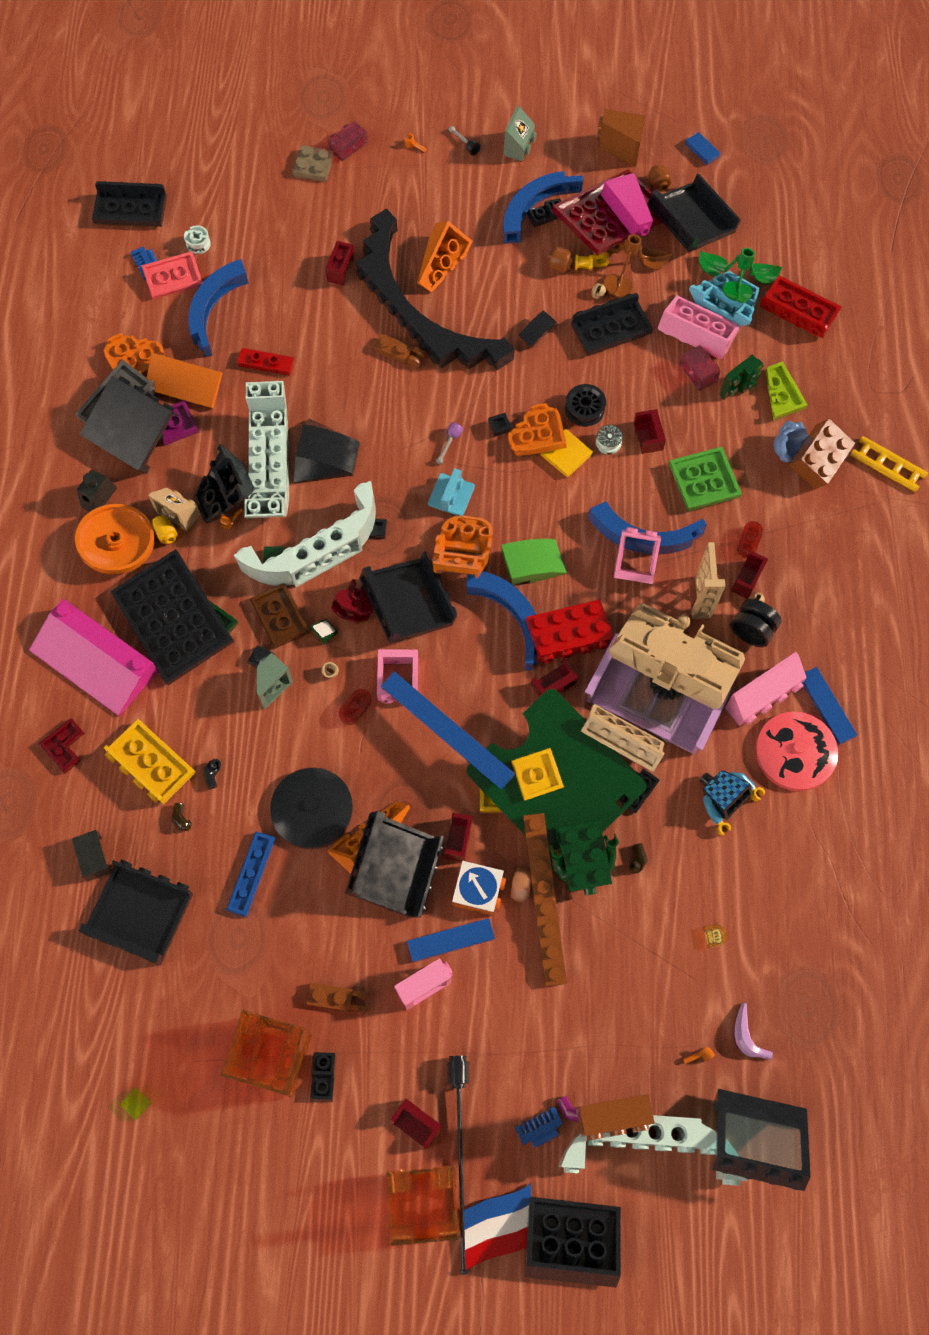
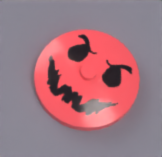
[755,712,838,791]

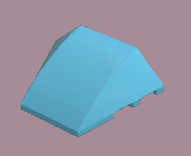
[689,271,759,326]

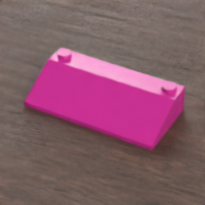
[29,599,158,716]

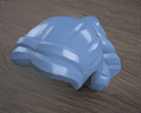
[773,421,808,462]

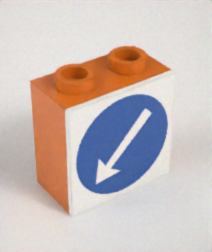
[452,861,506,916]

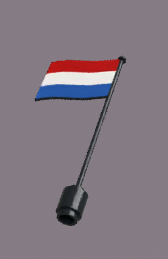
[447,1056,532,1275]

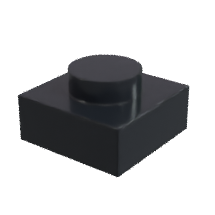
[488,413,512,437]
[247,645,275,668]

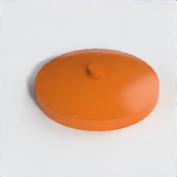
[75,504,155,574]

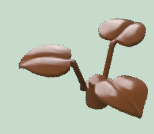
[603,234,672,298]

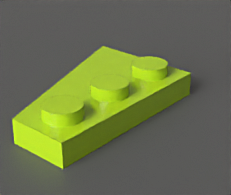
[765,362,807,421]

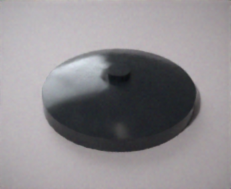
[270,768,353,849]

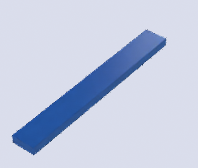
[381,671,515,790]

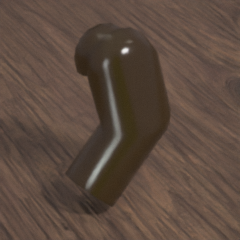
[171,803,192,831]
[629,843,648,873]

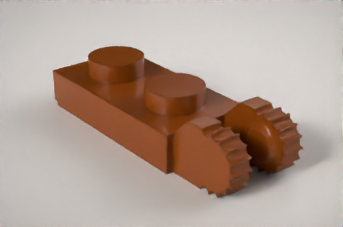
[374,334,426,367]
[307,983,370,1013]

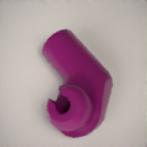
[557,1096,578,1123]

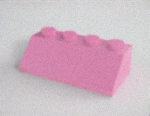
[658,295,741,360]
[725,652,807,726]

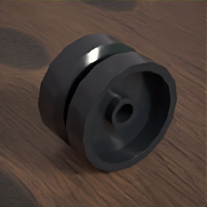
[730,599,782,648]

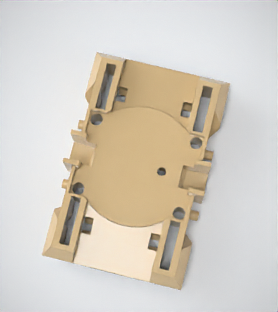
[609,603,745,709]

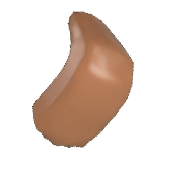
[510,866,532,902]

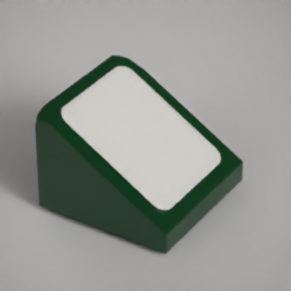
[310,619,338,645]

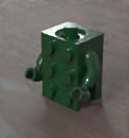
[549,820,619,896]

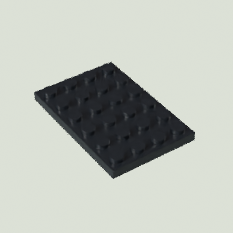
[111,549,235,685]

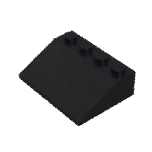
[524,1197,621,1288]

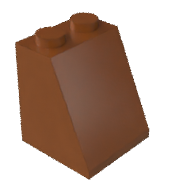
[597,109,645,166]

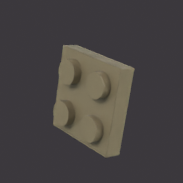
[293,145,335,182]

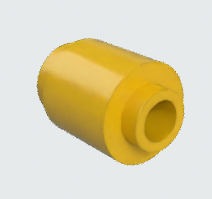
[151,515,178,544]

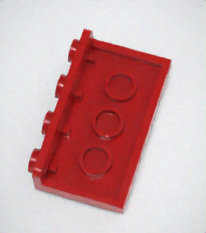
[759,275,842,339]
[526,599,614,663]

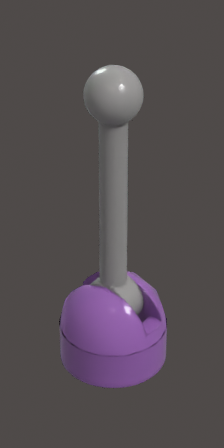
[436,422,463,464]

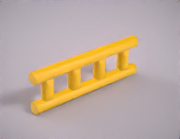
[850,436,928,493]

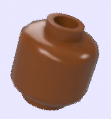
[647,165,672,192]
[547,246,575,273]

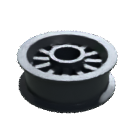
[565,384,606,427]

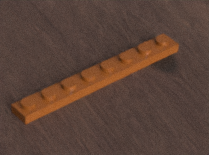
[523,813,567,986]

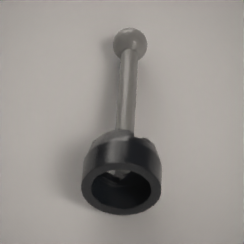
[449,126,481,155]

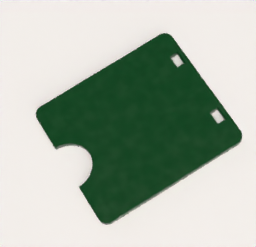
[466,689,646,863]

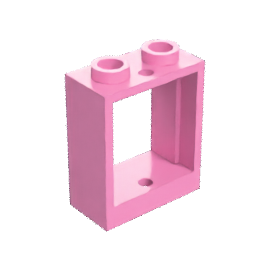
[614,527,661,584]
[377,650,418,704]
[394,958,453,1010]

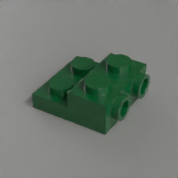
[719,354,764,400]

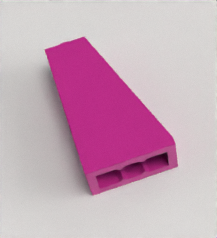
[601,173,653,236]

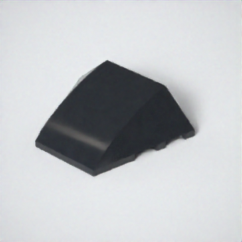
[294,418,360,484]
[194,444,255,524]

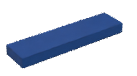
[802,667,857,745]
[226,831,276,918]
[407,918,495,963]

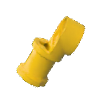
[574,252,609,271]

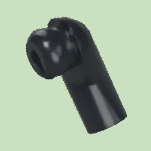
[203,759,221,790]

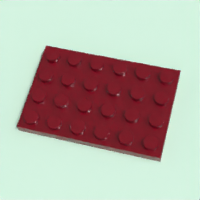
[552,169,662,256]

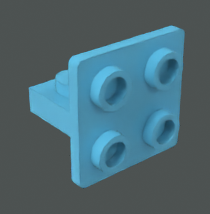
[428,468,475,516]

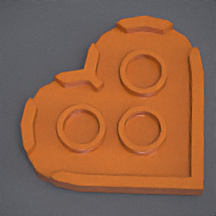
[103,333,165,376]
[508,403,567,456]

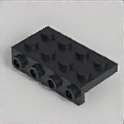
[92,181,167,227]
[571,293,653,356]

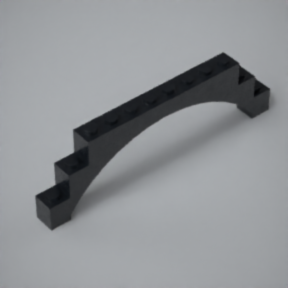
[356,208,515,371]

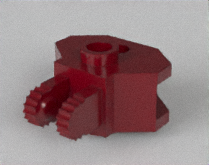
[331,579,374,624]

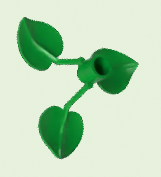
[699,248,782,303]

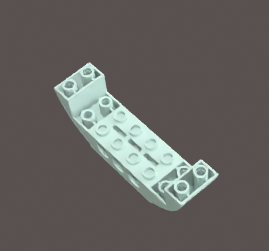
[245,381,289,519]
[234,481,376,587]
[558,1115,748,1186]

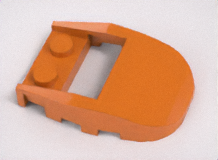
[433,516,493,578]

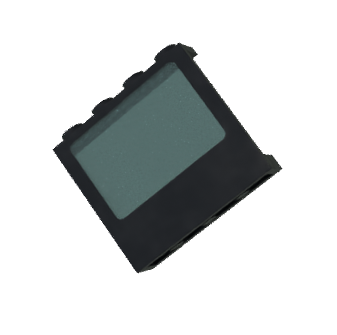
[712,1089,811,1191]

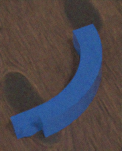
[503,171,583,244]
[188,259,249,357]
[588,501,707,554]
[467,571,538,670]

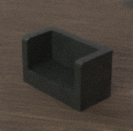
[72,830,112,881]

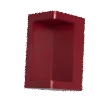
[325,241,355,286]
[633,409,666,454]
[731,551,768,599]
[531,659,578,697]
[444,813,473,862]
[390,1098,442,1149]

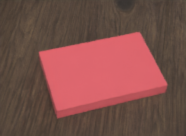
[142,251,203,300]

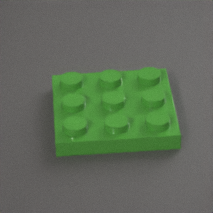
[669,447,742,512]

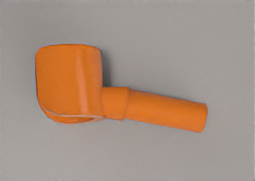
[404,133,427,152]
[220,508,243,529]
[683,1047,715,1064]

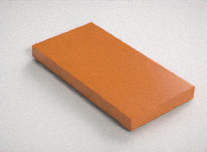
[146,353,222,409]

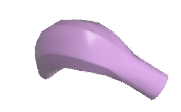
[735,1003,773,1060]

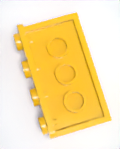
[103,719,196,805]

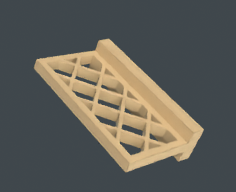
[691,542,725,619]
[581,704,664,772]

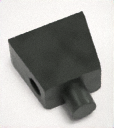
[77,470,117,512]

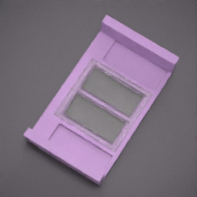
[584,633,732,755]

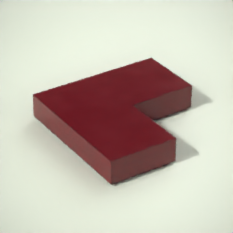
[39,718,85,774]

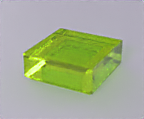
[119,1087,152,1120]

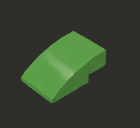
[501,539,567,585]

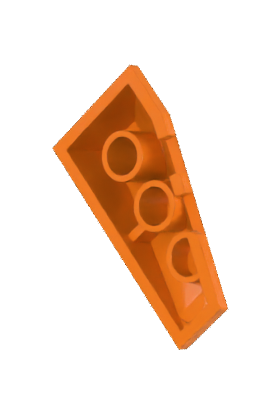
[417,221,473,293]
[328,801,410,874]

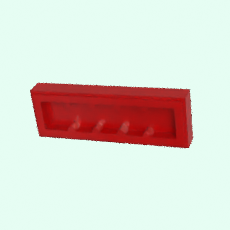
[237,348,295,376]

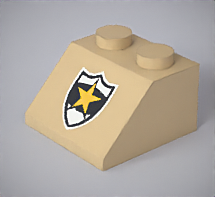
[148,488,200,532]

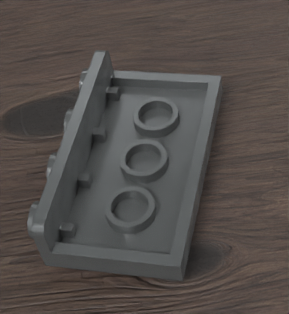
[75,360,156,424]

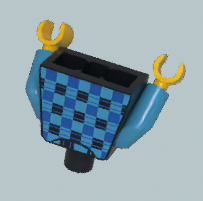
[700,770,765,836]

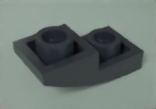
[527,198,561,227]
[519,310,557,348]
[619,768,660,813]
[310,1052,336,1102]

